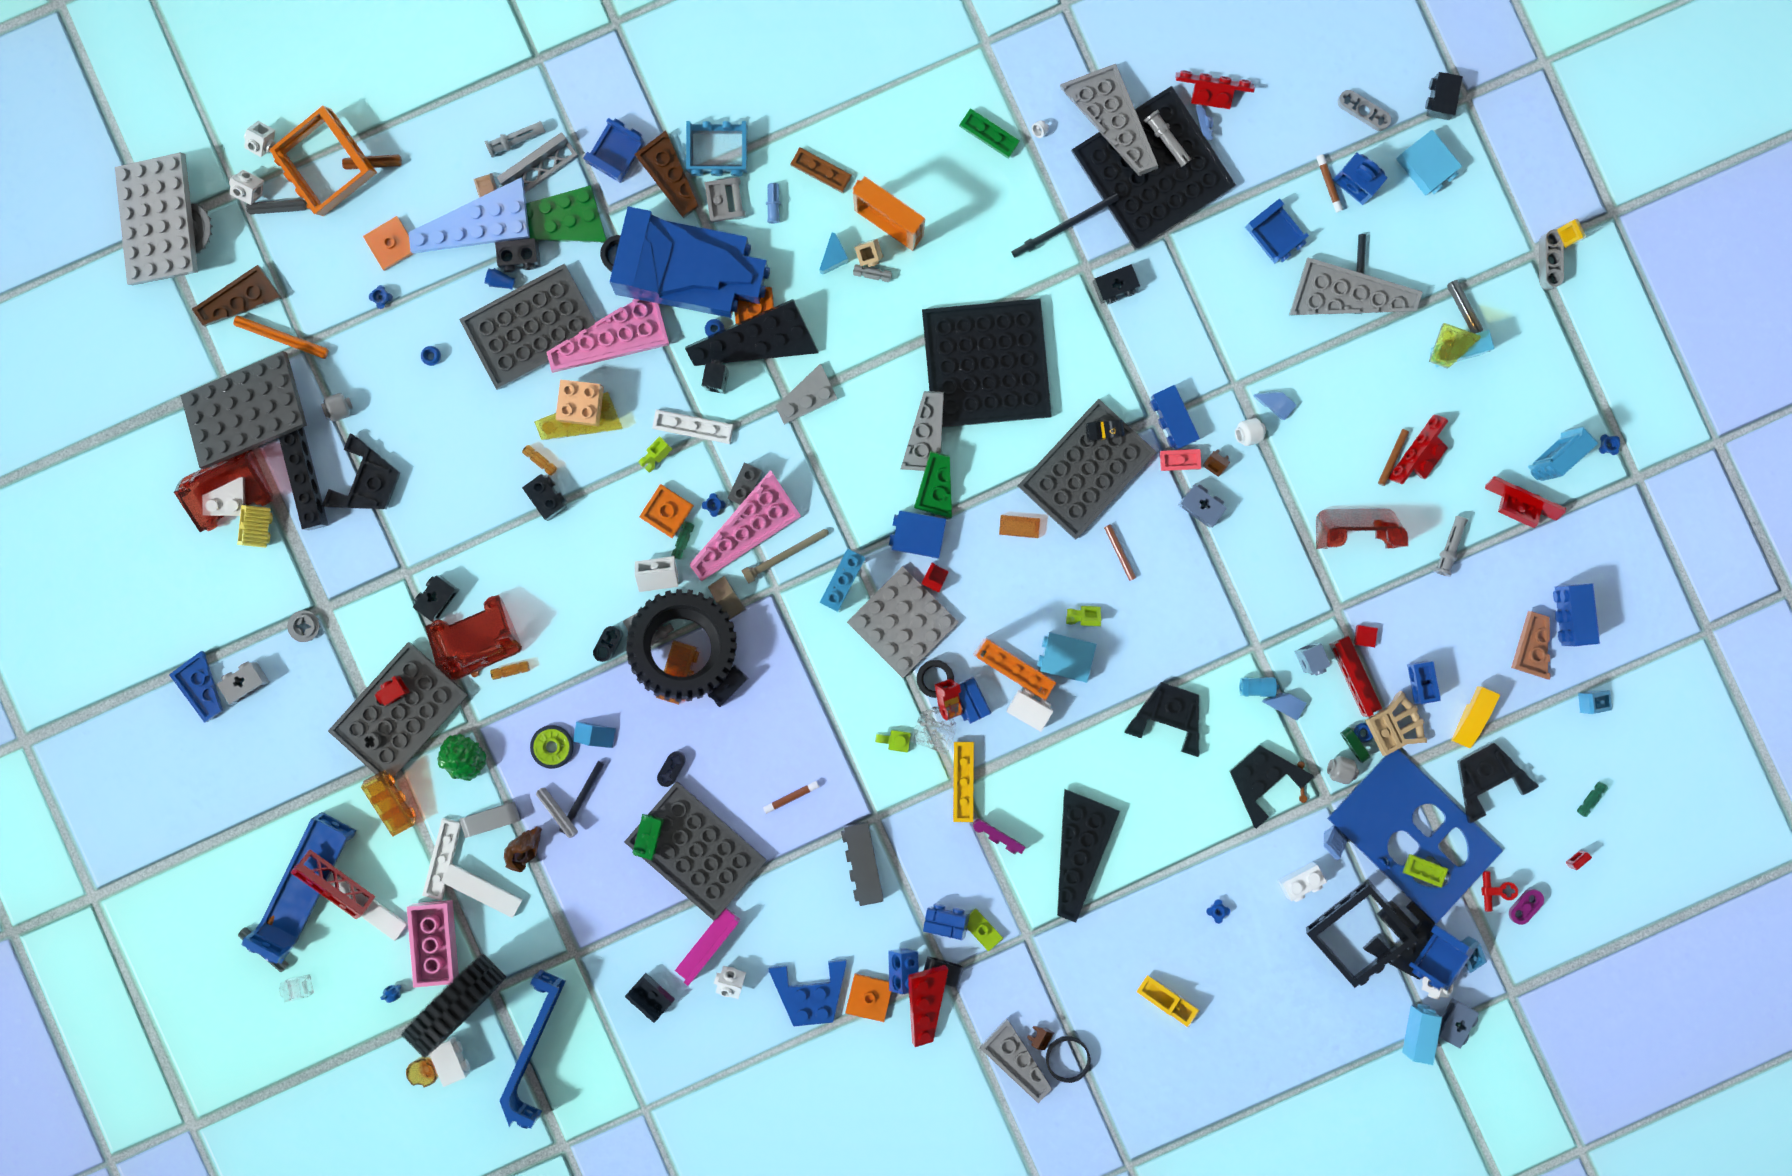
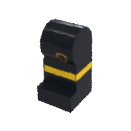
[1085,420,1125,442]

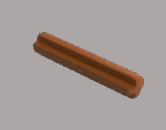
[342,154,402,170]

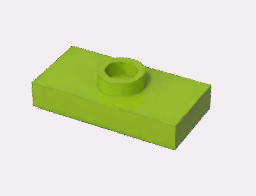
[1402,854,1448,888]
[967,908,1003,952]

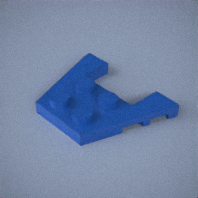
[769,959,847,1027]

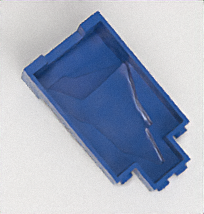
[610,206,770,318]

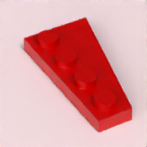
[908,965,948,1047]

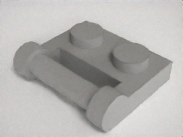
[704,177,746,223]

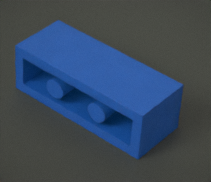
[1150,385,1200,450]

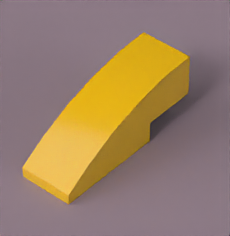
[1557,219,1586,248]
[1451,686,1500,749]
[1136,975,1200,1027]

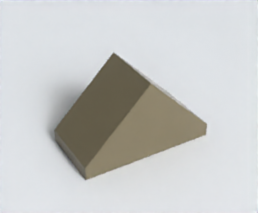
[708,576,746,620]

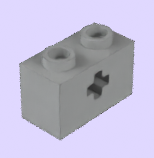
[217,661,270,704]

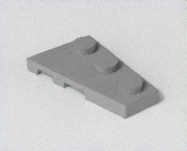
[775,363,838,425]

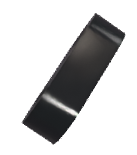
[657,751,686,787]

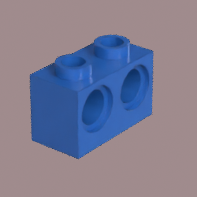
[1407,661,1441,704]
[888,948,919,994]

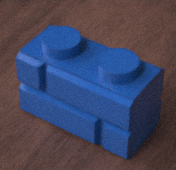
[959,677,991,724]
[923,904,969,940]

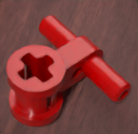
[1481,871,1518,912]

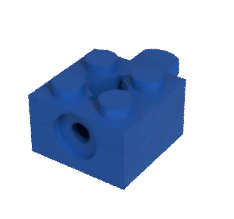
[1333,152,1388,205]

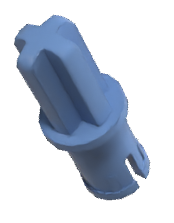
[765,183,781,224]

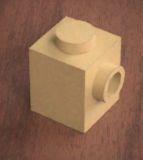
[854,238,883,267]

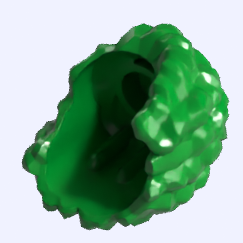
[437,734,486,781]

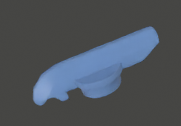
[1196,105,1213,140]

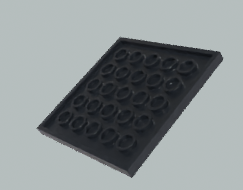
[1071,86,1236,251]
[922,298,1052,428]

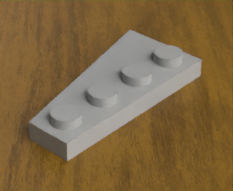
[900,391,944,471]
[980,1018,1052,1104]

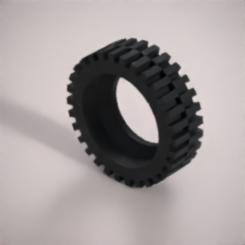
[626,589,737,702]
[401,954,507,1058]

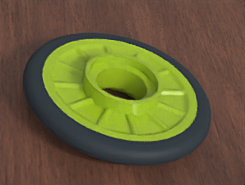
[530,725,574,769]

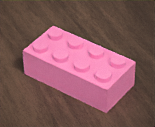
[407,900,459,988]

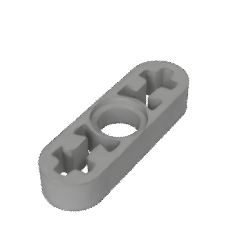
[1337,90,1391,131]

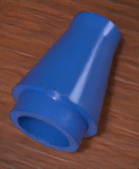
[484,268,515,290]

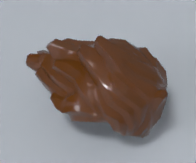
[504,826,542,872]

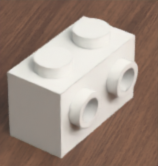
[634,556,679,592]
[1006,689,1053,732]
[1277,862,1327,902]
[430,1036,470,1087]

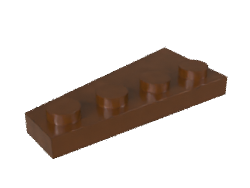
[634,130,699,219]
[192,264,282,327]

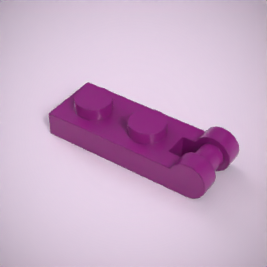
[973,819,1026,855]

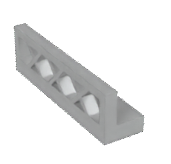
[496,132,578,193]

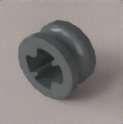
[361,732,381,751]

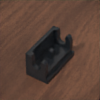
[708,665,749,708]

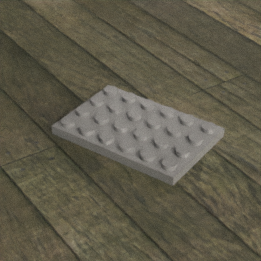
[115,152,198,286]

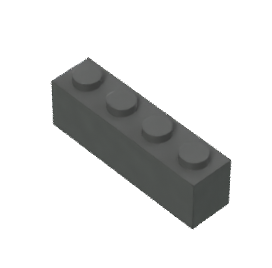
[841,821,884,906]

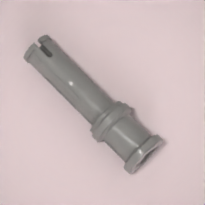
[1144,110,1192,167]
[484,120,546,158]
[1434,516,1468,577]

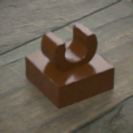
[1202,449,1230,477]
[1027,1026,1054,1051]

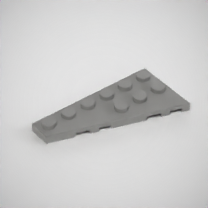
[1060,63,1158,176]
[1289,257,1423,315]

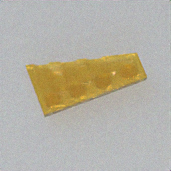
[534,392,623,441]

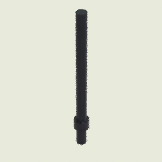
[1011,193,1120,258]

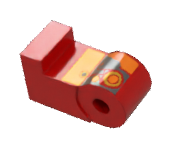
[935,679,962,720]

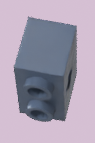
[1178,484,1227,528]
[1294,643,1331,676]
[1439,998,1479,1049]

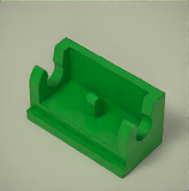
[632,814,664,860]

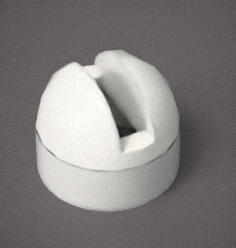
[1031,120,1049,138]

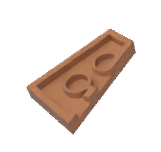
[1511,611,1550,680]

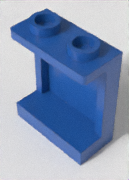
[583,118,644,183]
[1245,198,1309,264]
[889,510,946,559]
[1409,925,1474,991]

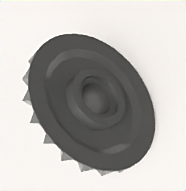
[191,203,213,254]

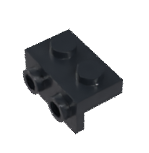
[625,973,675,1023]

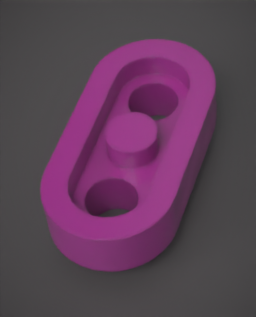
[1509,889,1544,925]

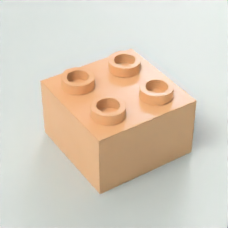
[555,379,604,426]

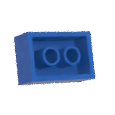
[1553,583,1600,646]

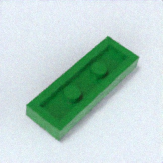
[959,108,1020,159]

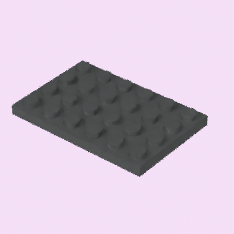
[459,263,596,390]
[180,351,307,469]
[1017,398,1157,540]
[328,642,468,785]
[624,781,767,921]

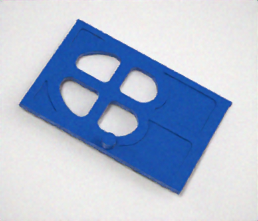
[1327,749,1503,924]

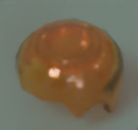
[406,1056,439,1088]

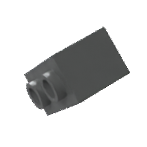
[727,462,764,505]

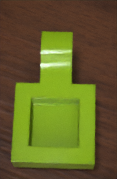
[638,436,672,473]
[1066,606,1101,627]
[875,730,911,753]

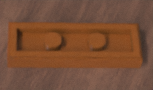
[790,147,852,194]

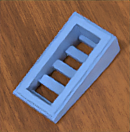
[1324,825,1348,860]

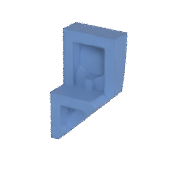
[1253,391,1297,421]
[1262,692,1307,721]

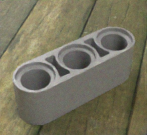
[1539,229,1564,290]
[459,801,520,838]

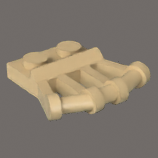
[1365,691,1427,756]

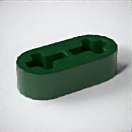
[1340,727,1371,763]

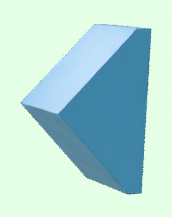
[819,232,849,275]
[1578,690,1612,714]
[573,721,616,748]
[1461,936,1487,973]

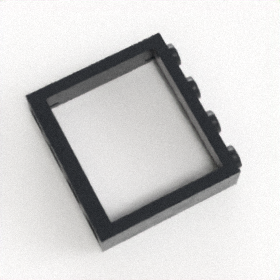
[1306,879,1418,988]

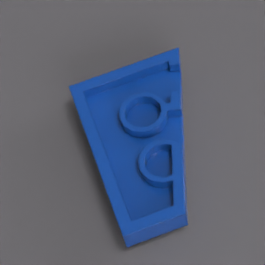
[169,651,223,723]

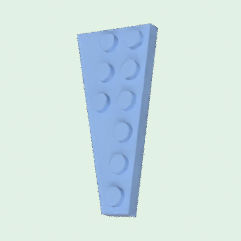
[409,177,530,253]

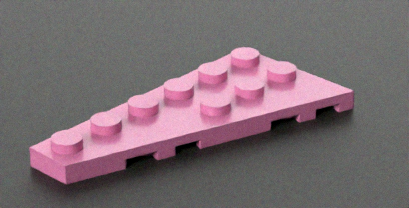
[547,299,669,373]
[690,470,801,581]

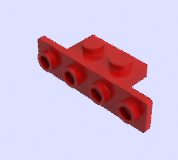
[1175,70,1255,109]
[1389,414,1448,485]
[1485,476,1566,528]

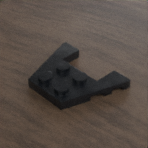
[322,433,401,510]
[1124,682,1200,758]
[1457,742,1539,823]
[1229,744,1314,829]
[1363,901,1435,980]

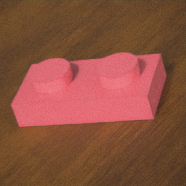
[1159,449,1201,471]

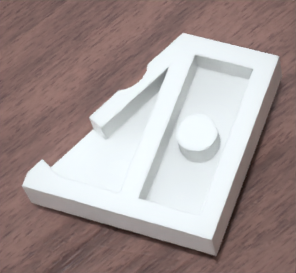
[202,477,245,516]

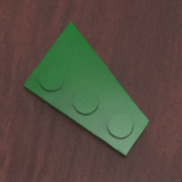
[914,450,952,518]

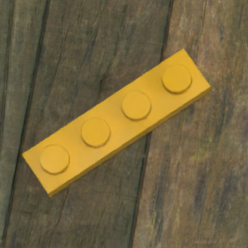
[953,741,974,822]

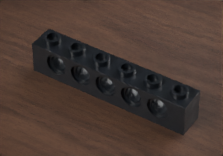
[279,427,329,531]

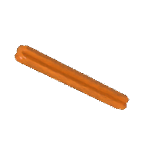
[233,316,329,359]

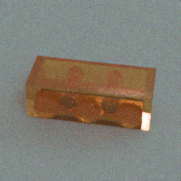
[656,640,700,705]
[361,770,417,837]

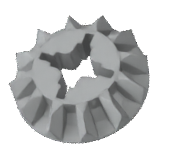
[287,610,321,642]

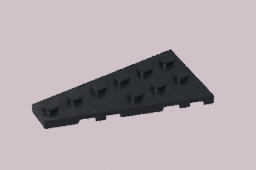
[685,299,819,366]
[1057,788,1120,923]

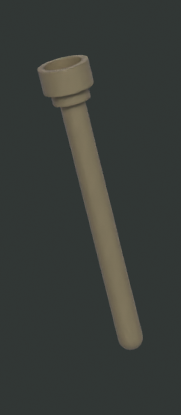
[741,529,829,584]

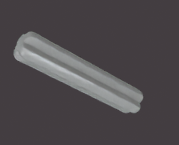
[536,787,578,838]

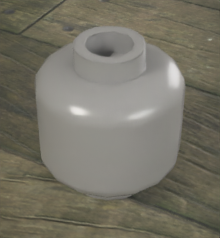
[321,393,353,422]
[1327,756,1359,784]

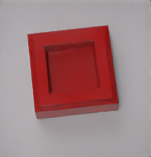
[1354,625,1378,648]
[1566,850,1592,871]

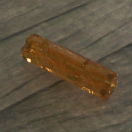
[522,445,557,476]
[490,661,530,680]

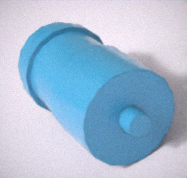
[1239,677,1279,697]

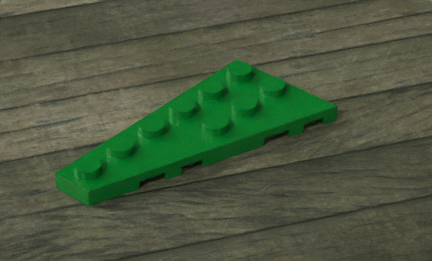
[520,185,607,243]

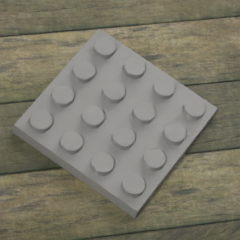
[847,566,959,678]

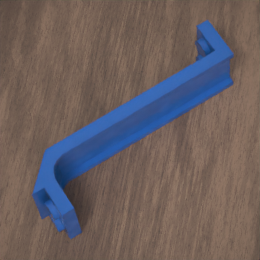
[241,812,357,964]
[499,970,566,1129]

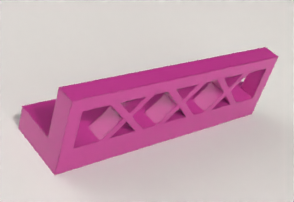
[674,908,740,986]

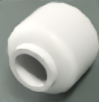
[1235,418,1266,446]

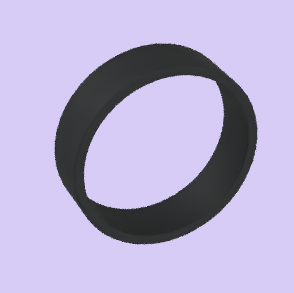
[1046,1036,1091,1083]

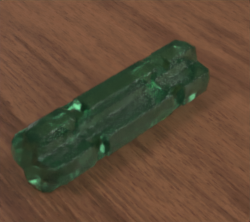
[671,521,695,560]
[1577,781,1608,817]

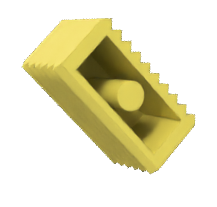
[237,505,273,548]

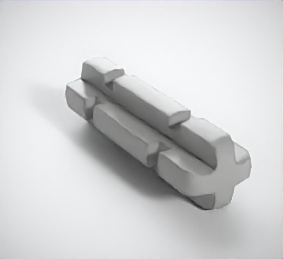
[853,264,892,282]

